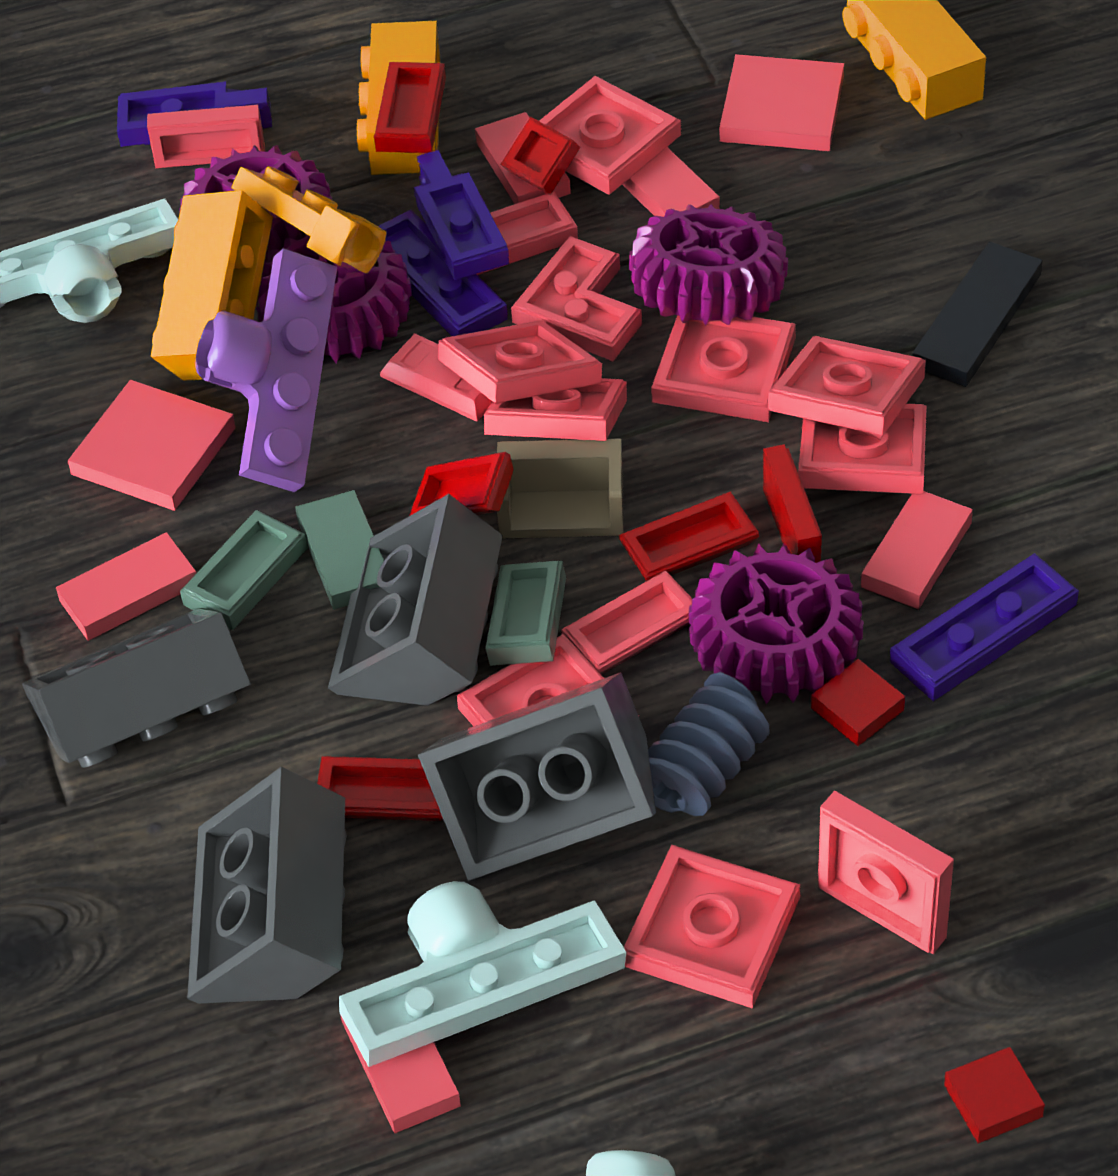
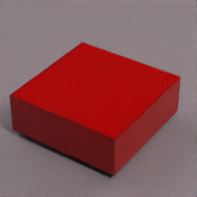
[500,117,581,195]
[811,659,905,746]
[944,1047,1045,1144]

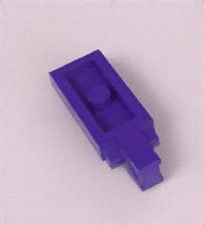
[117,81,272,147]
[414,150,509,280]

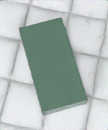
[295,490,384,610]
[180,510,308,630]
[485,561,566,666]

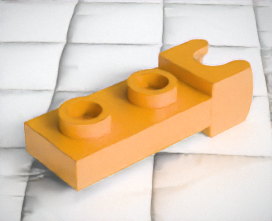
[231,166,387,273]

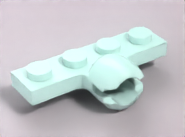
[0,198,178,323]
[339,881,626,1067]

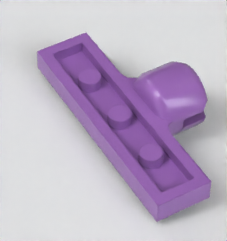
[195,248,337,492]

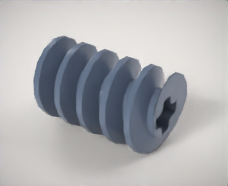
[648,672,770,816]

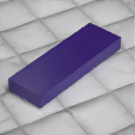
[378,209,508,336]
[890,553,1079,701]

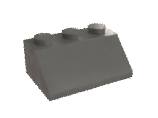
[328,494,503,706]
[22,609,251,768]
[418,672,656,881]
[187,767,347,1004]

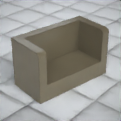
[497,439,623,538]

